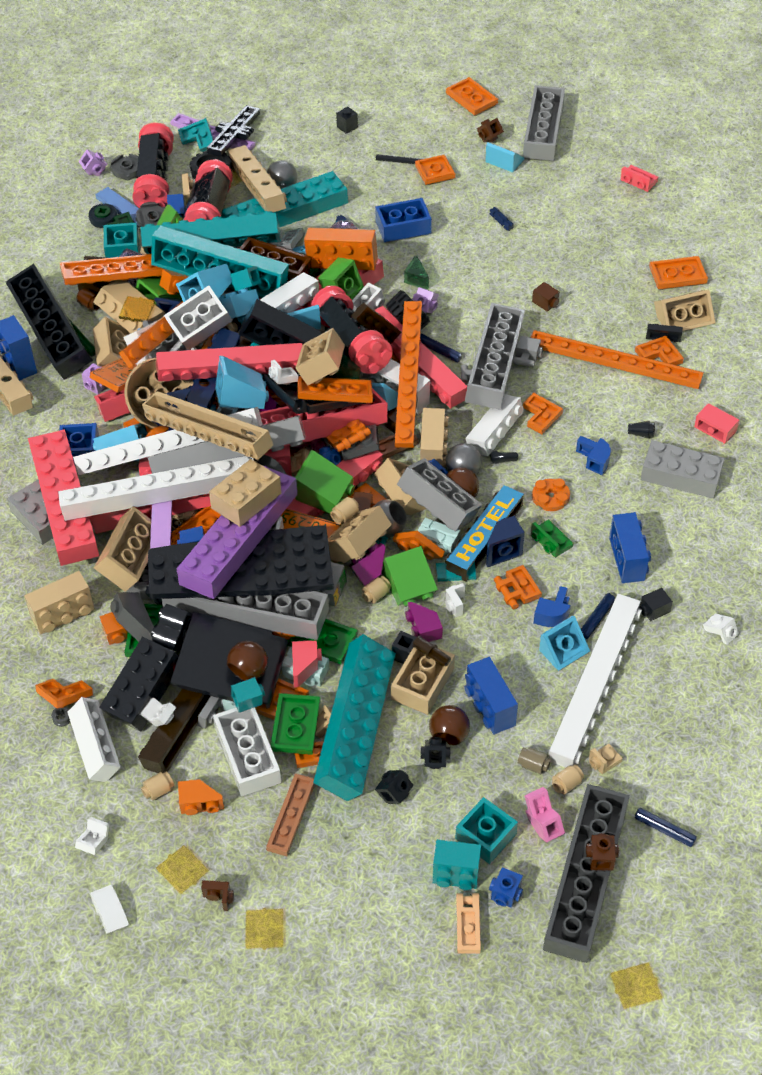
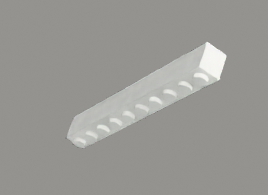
[73,407,263,475]
[58,456,253,521]
[548,594,642,768]

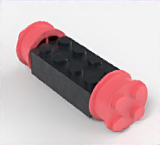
[133,123,174,208]
[184,159,233,222]
[311,286,392,374]

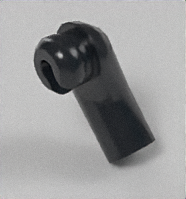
[490,451,518,464]

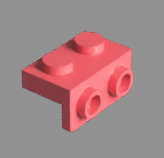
[620,165,658,192]

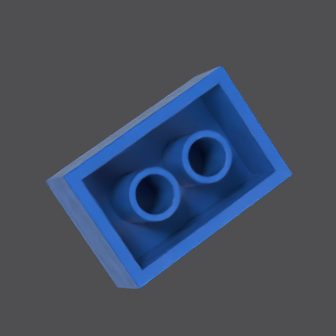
[375,198,432,242]
[0,315,38,381]
[609,512,651,583]
[464,656,518,735]

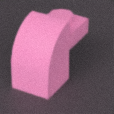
[524,787,565,843]

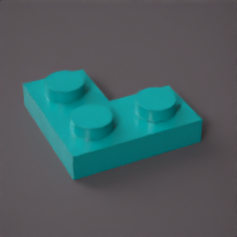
[178,118,214,152]

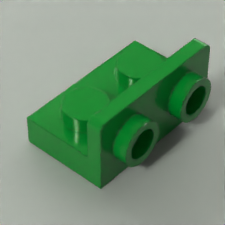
[531,519,573,558]

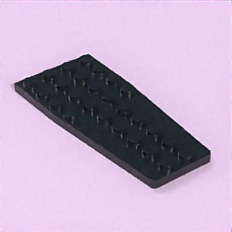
[148,525,334,599]

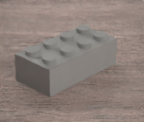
[641,440,725,499]
[396,458,483,532]

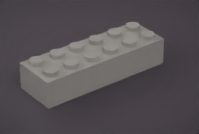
[523,85,565,161]

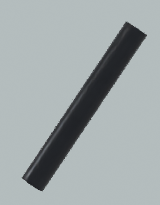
[376,154,422,164]

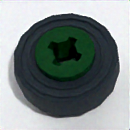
[88,203,118,228]

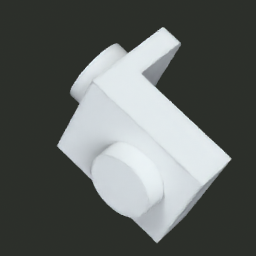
[269,360,298,385]
[445,583,465,618]
[703,613,739,645]
[141,698,176,727]
[75,817,109,855]

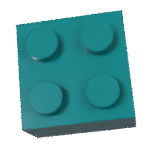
[103,223,139,258]
[455,797,518,865]
[433,839,481,890]

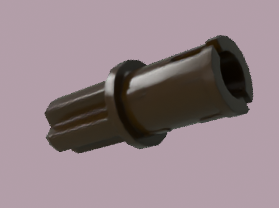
[412,636,451,667]

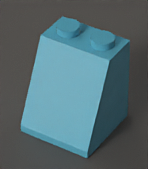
[176,264,232,302]
[215,356,269,409]
[93,423,148,461]

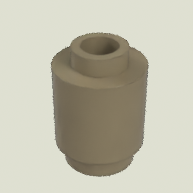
[517,747,551,774]

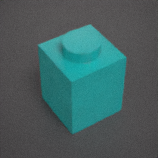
[230,266,262,291]
[231,677,265,713]

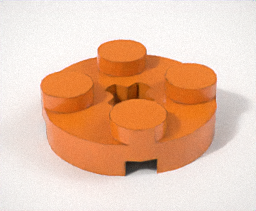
[532,478,570,511]

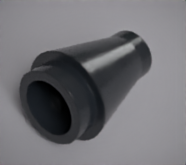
[628,421,655,439]

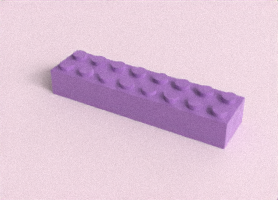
[177,465,297,599]

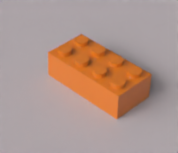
[304,228,378,270]

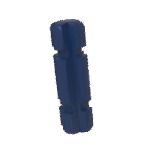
[489,207,514,231]

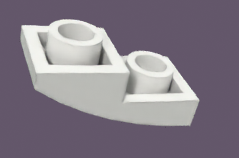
[90,885,129,934]

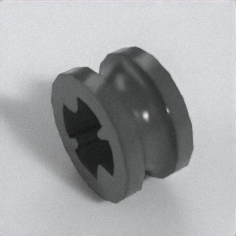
[51,707,70,727]

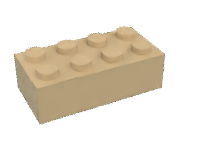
[94,506,151,592]

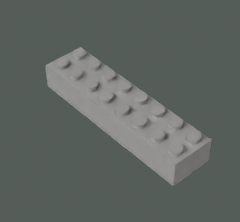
[465,303,525,410]
[148,415,306,474]
[162,591,329,640]

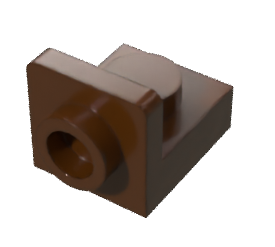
[201,880,234,911]

